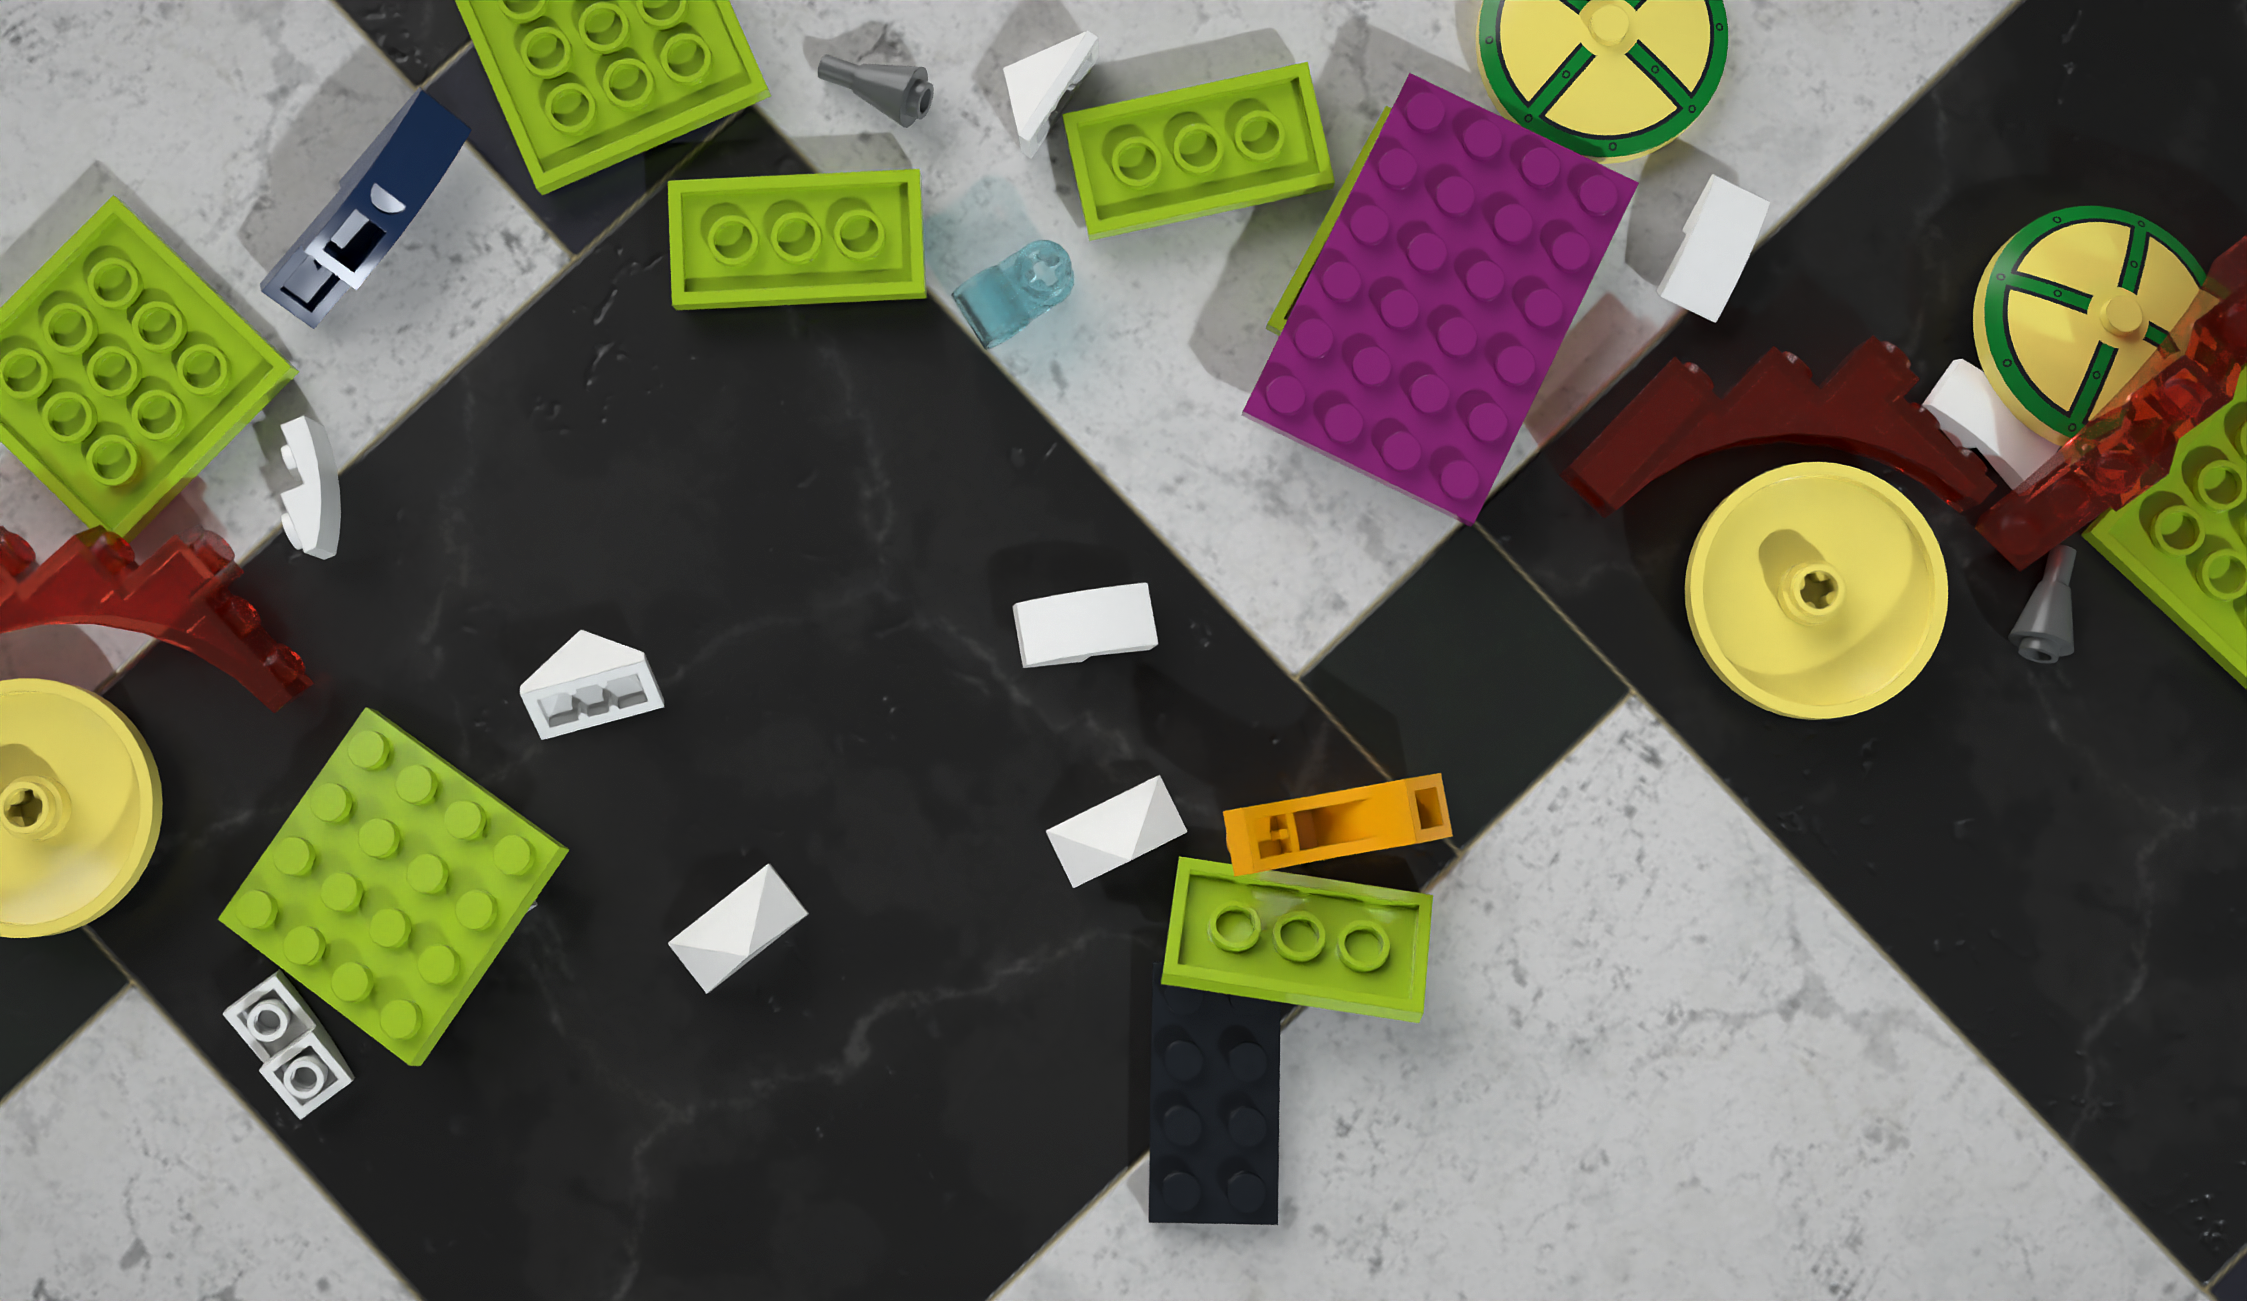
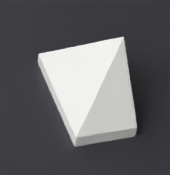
[1003,31,1099,159]
[520,630,664,740]
[1046,775,1187,888]
[668,864,809,994]

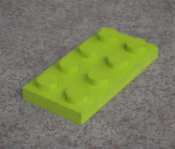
[1062,62,1335,241]
[668,169,927,310]
[1161,856,1433,1023]

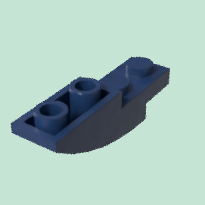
[260,87,472,329]

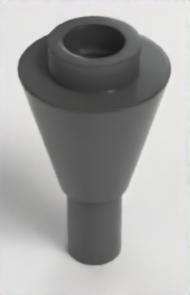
[818,54,934,128]
[2008,545,2077,663]

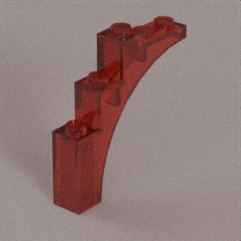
[1975,235,2247,572]
[1559,335,1997,518]
[0,524,315,713]

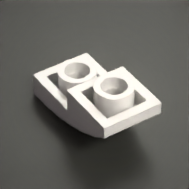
[1656,174,1770,323]
[1922,359,2060,490]
[280,415,341,560]
[1012,583,1158,668]
[223,969,355,1120]

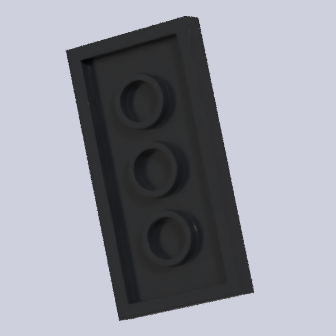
[1148,961,1281,1225]

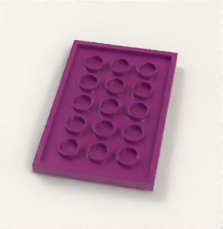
[1241,73,1639,527]

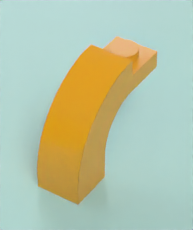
[1223,773,1453,877]

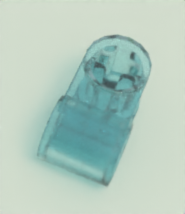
[951,240,1074,350]

